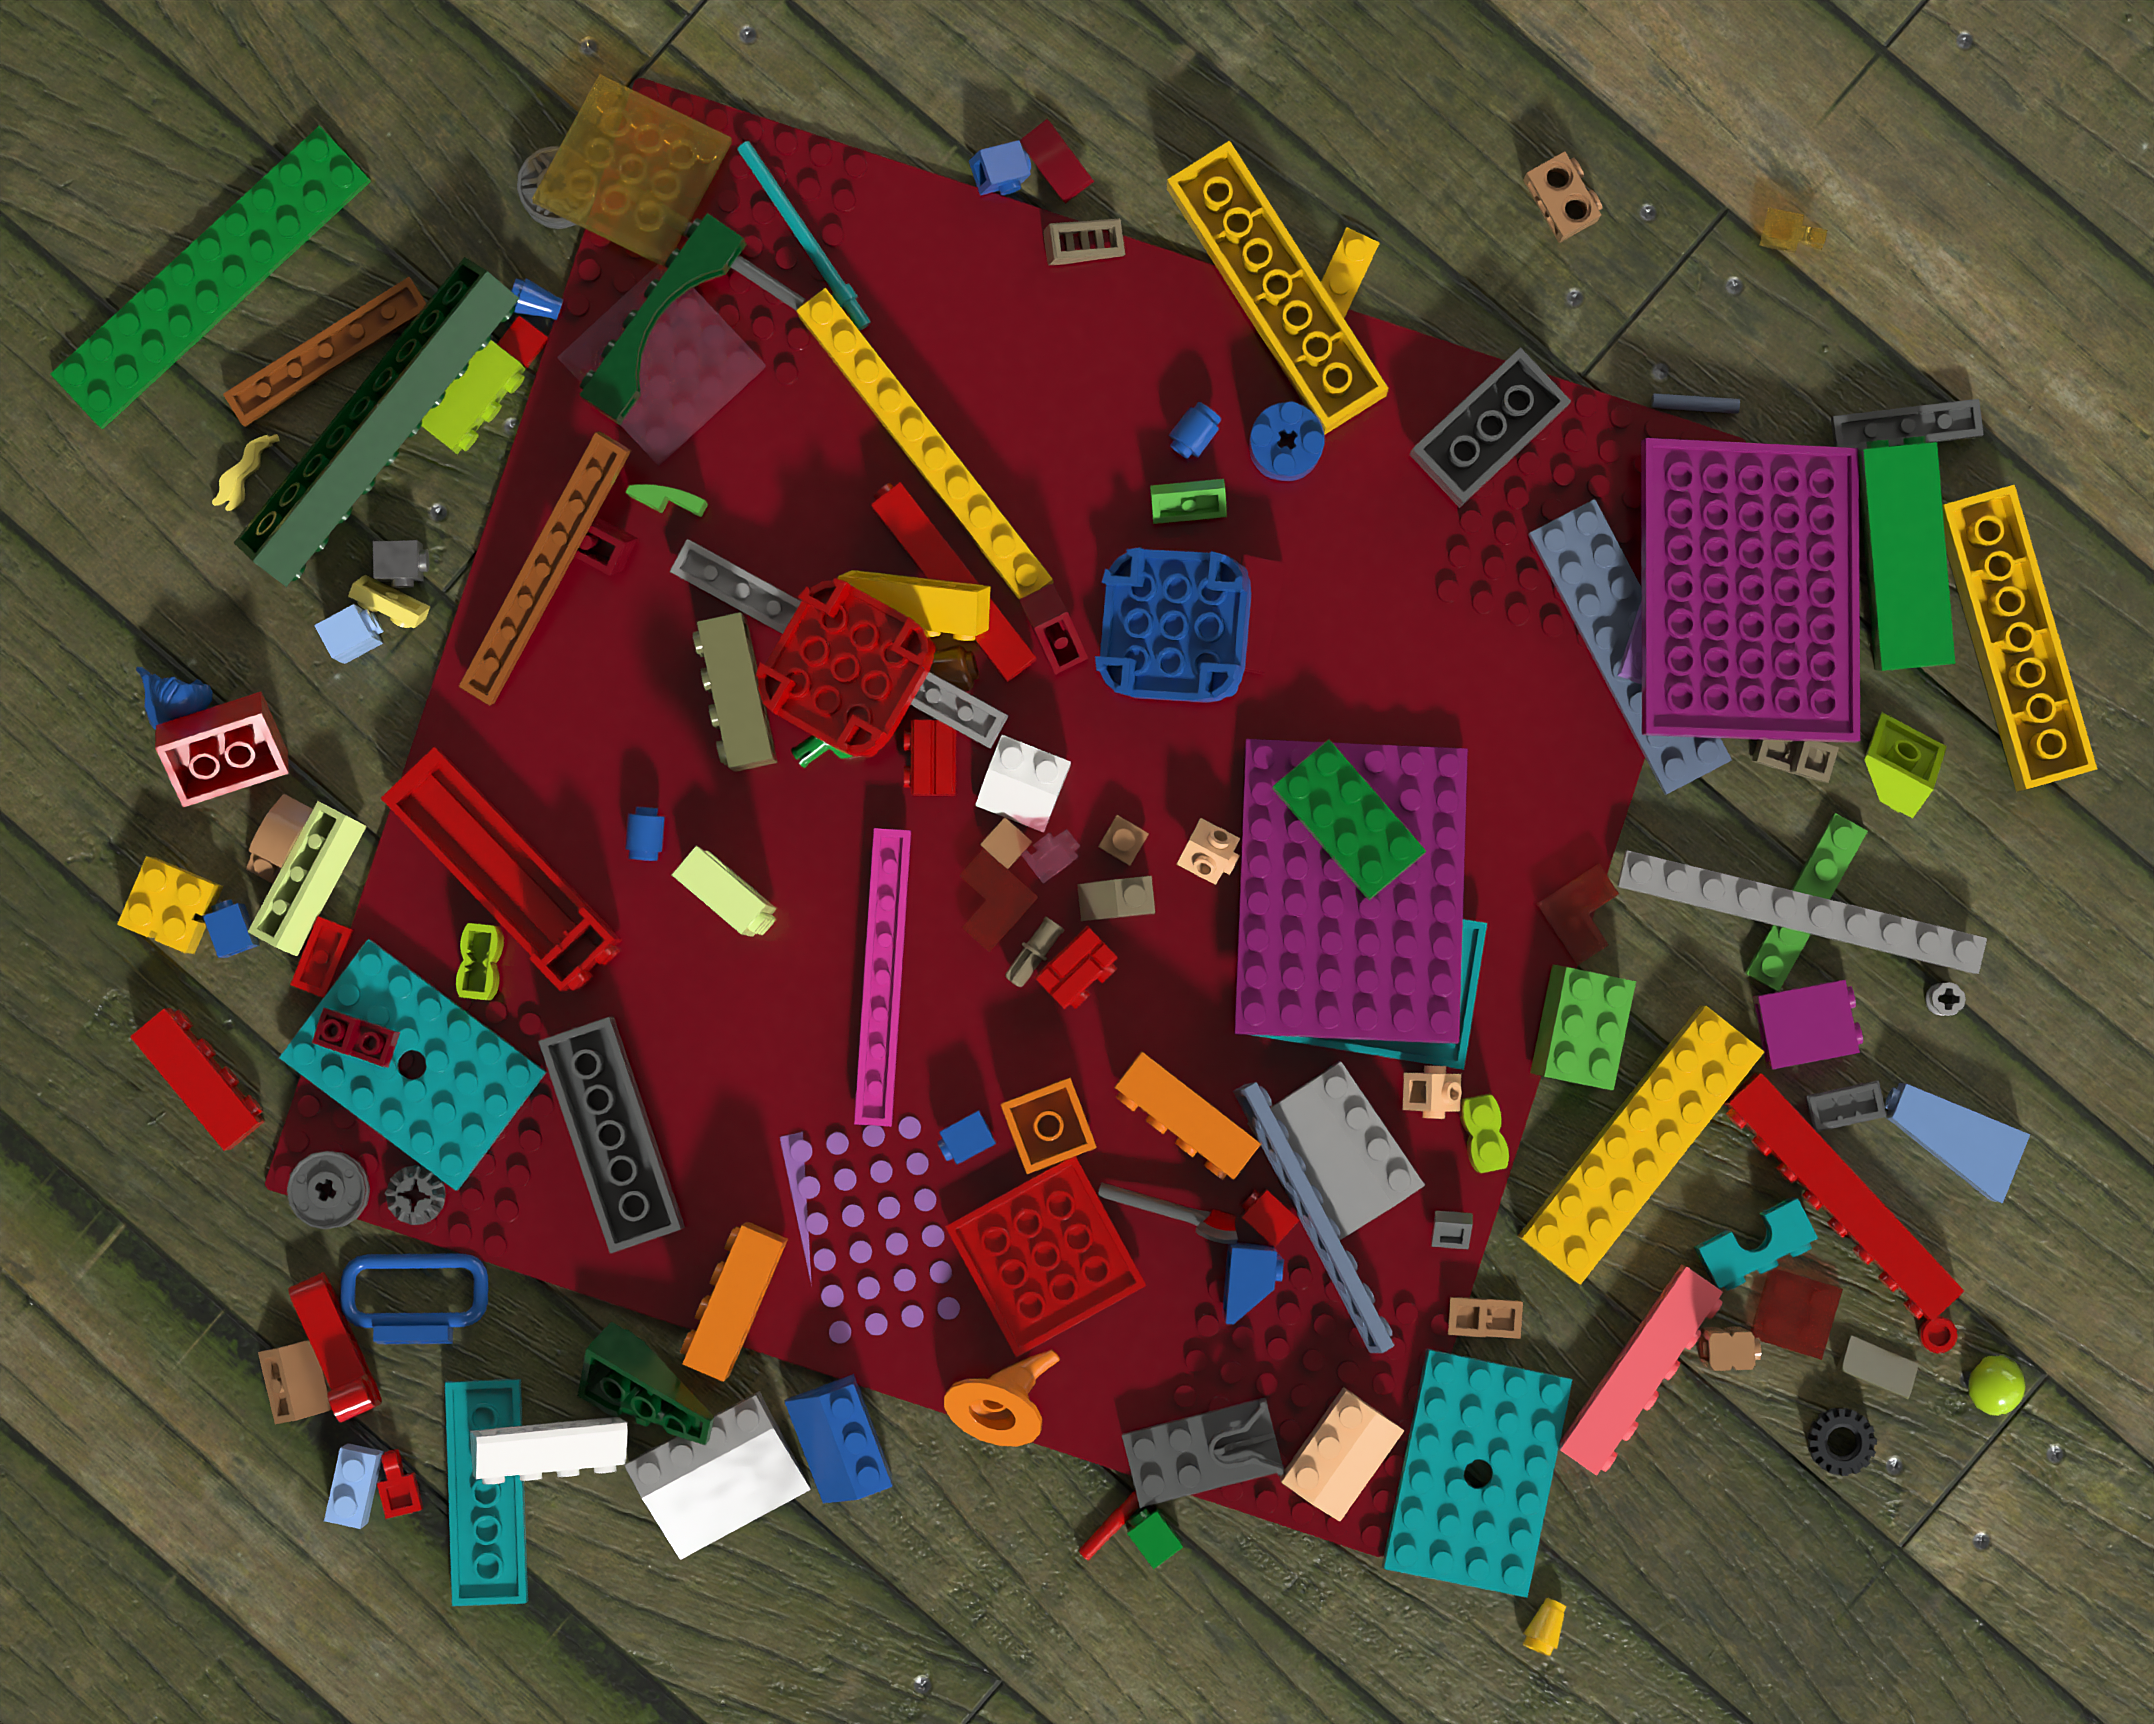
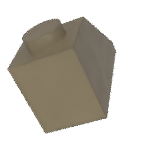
[1077,876,1155,921]

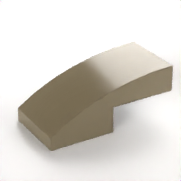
[1752,739,1839,783]

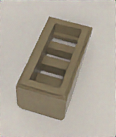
[1043,218,1125,265]

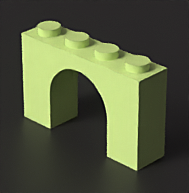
[672,846,777,937]

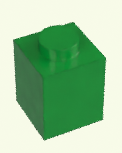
[1127,1507,1183,1569]

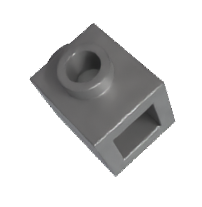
[373,540,429,588]

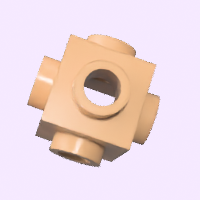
[1177,818,1240,885]
[1403,1066,1462,1119]

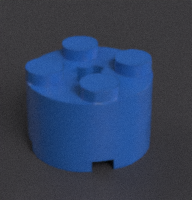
[1249,402,1325,481]

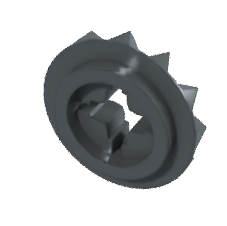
[385,1165,446,1225]

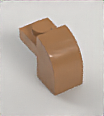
[246,794,313,883]

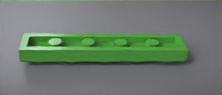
[1744,813,1868,992]

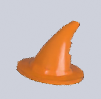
[944,1350,1060,1447]

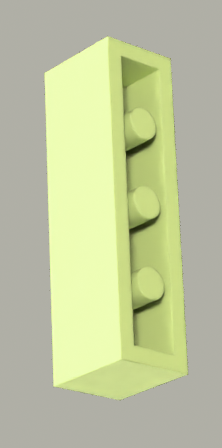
[248,801,367,956]

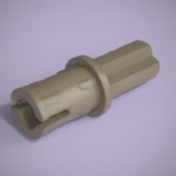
[1005,917,1065,987]

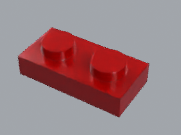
[290,916,354,998]

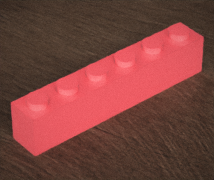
[1558,1264,1723,1476]

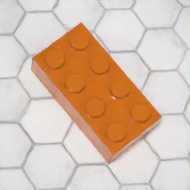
[1114,1051,1261,1180]
[680,1222,788,1382]

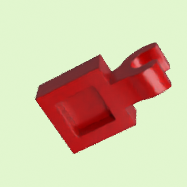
[377,1448,424,1519]

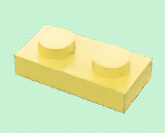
[348,575,430,628]

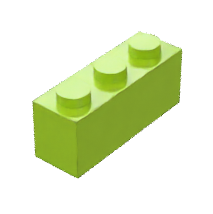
[421,340,526,454]

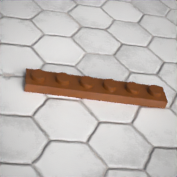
[223,277,427,427]

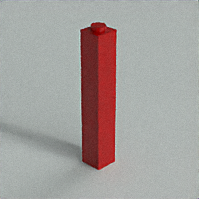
[871,482,1036,683]

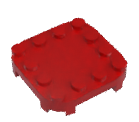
[755,578,936,757]

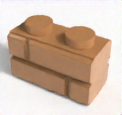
[1699,1326,1761,1371]

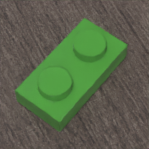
[1150,479,1227,524]

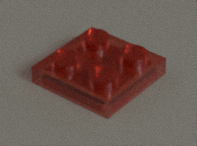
[1750,1268,1843,1360]

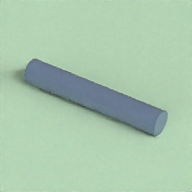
[1652,393,1740,414]

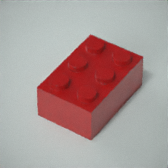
[155,692,289,807]

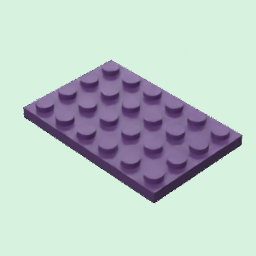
[780,1117,960,1343]

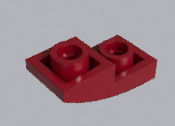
[1020,118,1094,204]
[312,1008,400,1068]

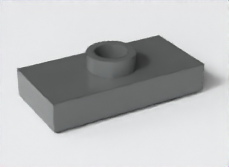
[1805,1080,1887,1132]

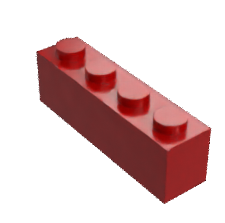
[130,1008,265,1151]

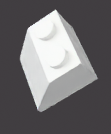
[975,735,1071,833]

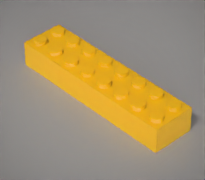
[1167,141,1389,435]
[1942,485,2097,792]
[1518,1005,1764,1285]

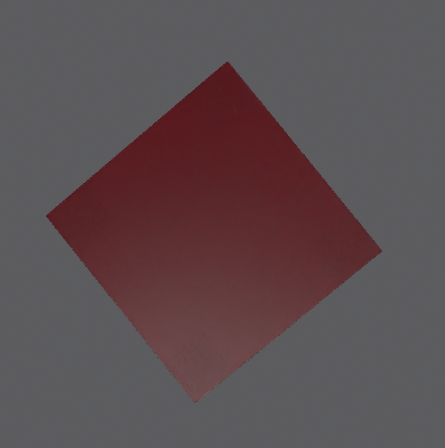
[265,78,1746,1557]

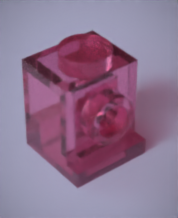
[1021,829,1080,885]

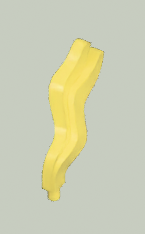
[212,434,279,511]

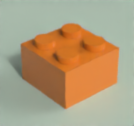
[1001,1077,1097,1174]

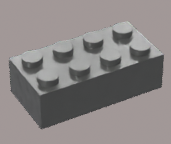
[1409,347,1571,508]

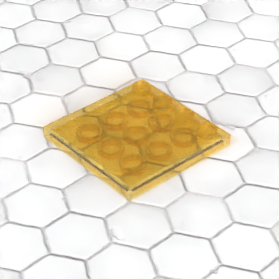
[532,74,732,267]

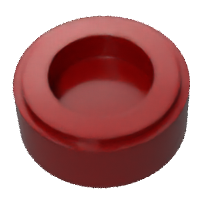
[1918,1316,1957,1353]

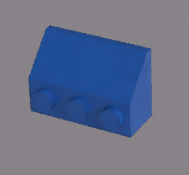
[1222,1242,1284,1324]
[784,1374,893,1503]

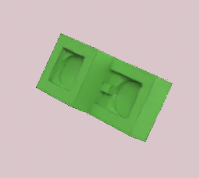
[626,485,708,517]

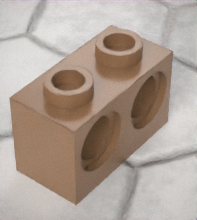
[1523,152,1602,243]

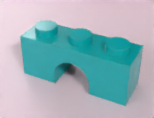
[1694,1197,1818,1291]

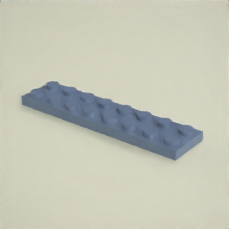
[1528,499,1732,795]

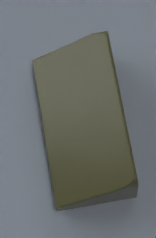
[1836,1335,1919,1400]

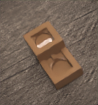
[1448,1297,1523,1339]

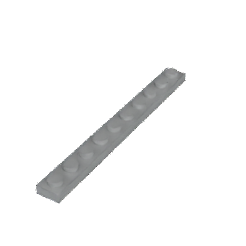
[670,539,1008,748]
[1617,850,1987,974]

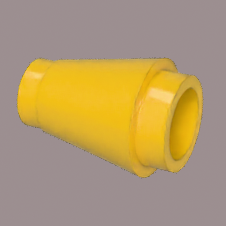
[1523,1598,1567,1656]

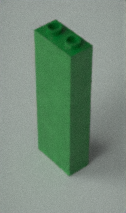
[1858,436,1955,671]

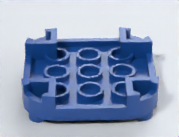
[1095,548,1252,703]

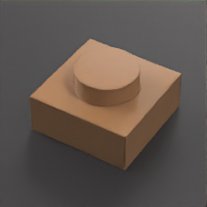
[1098,815,1149,866]

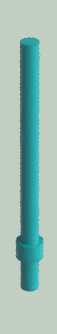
[737,141,871,331]

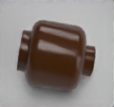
[929,645,979,692]

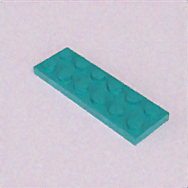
[445,1379,528,1606]

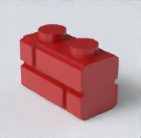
[904,720,957,796]
[1034,926,1118,1009]

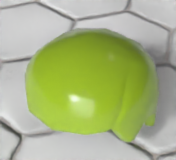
[1968,1355,2026,1416]

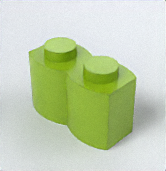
[456,923,504,1000]
[1460,1094,1509,1173]

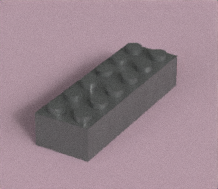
[538,1017,685,1253]

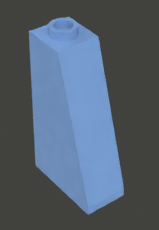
[1884,1083,2030,1203]

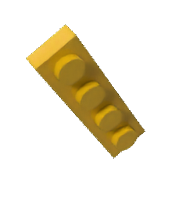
[1321,227,1379,318]

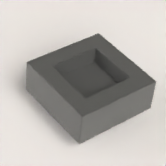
[1431,1211,1473,1249]

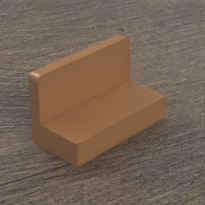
[258,1340,331,1424]

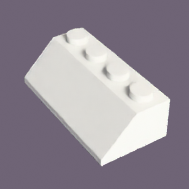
[470,1417,627,1484]

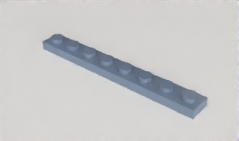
[1233,1082,1394,1353]

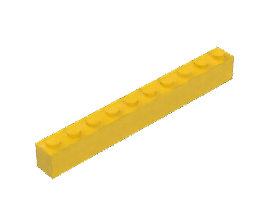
[796,288,1053,599]

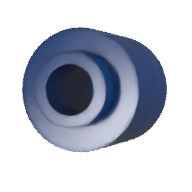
[1169,402,1222,459]
[625,807,665,861]

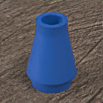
[511,278,564,320]

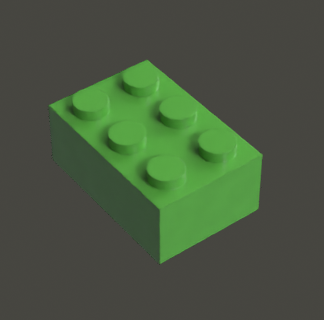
[1530,965,1636,1091]

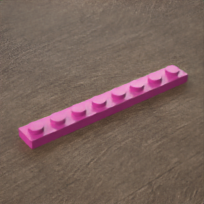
[854,828,911,1127]

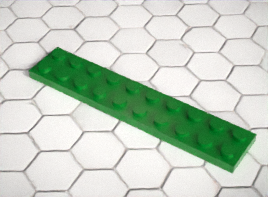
[50,126,371,429]

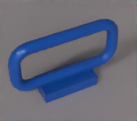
[340,1253,488,1344]

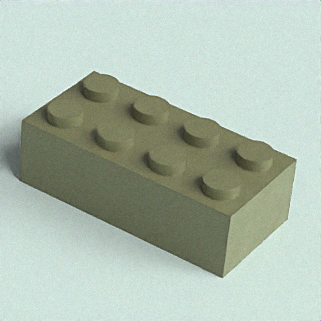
[693,612,778,772]

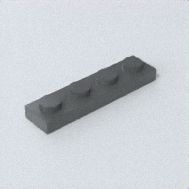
[1831,399,1984,450]

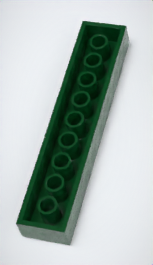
[234,257,519,587]

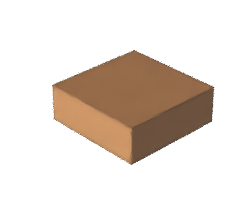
[980,818,1032,869]

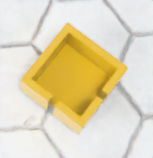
[117,856,223,954]

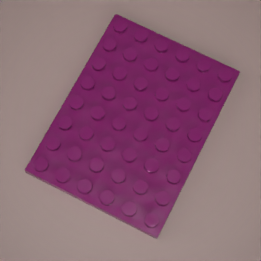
[1641,438,1860,743]
[1235,739,1468,1044]

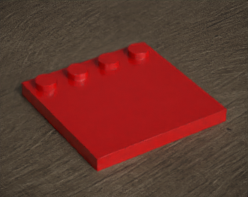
[945,1156,1147,1357]

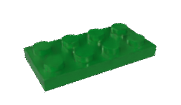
[1272,739,1426,900]

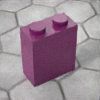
[1752,980,1863,1069]

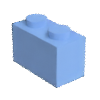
[314,604,384,664]
[324,1444,384,1529]

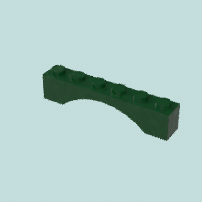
[579,213,747,425]

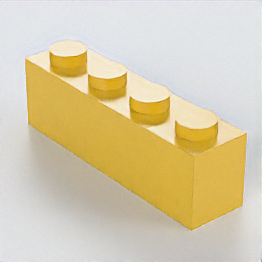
[838,570,990,641]

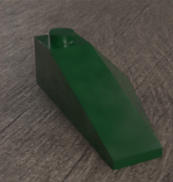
[577,1322,715,1445]

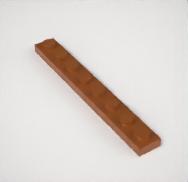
[459,431,631,705]

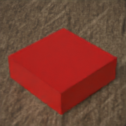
[497,316,549,368]

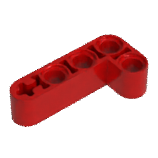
[288,1272,382,1423]

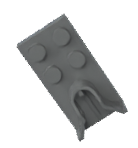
[1122,1397,1285,1508]

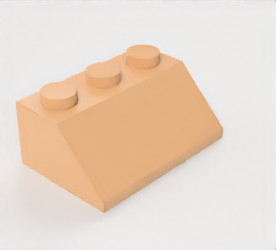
[1279,1387,1404,1521]

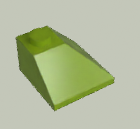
[1864,712,1947,819]

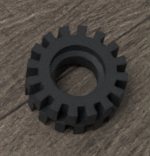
[1807,1407,1877,1476]

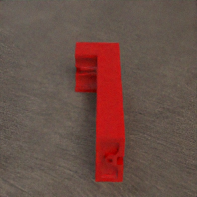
[381,747,622,991]

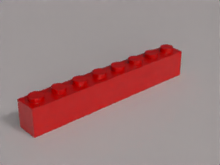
[1724,1072,1965,1322]

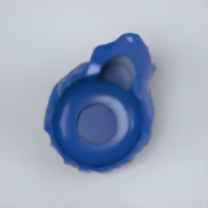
[136,667,212,730]

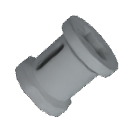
[1925,982,1966,1016]

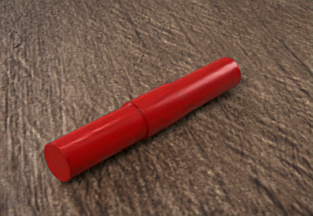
[1078,1490,1140,1561]

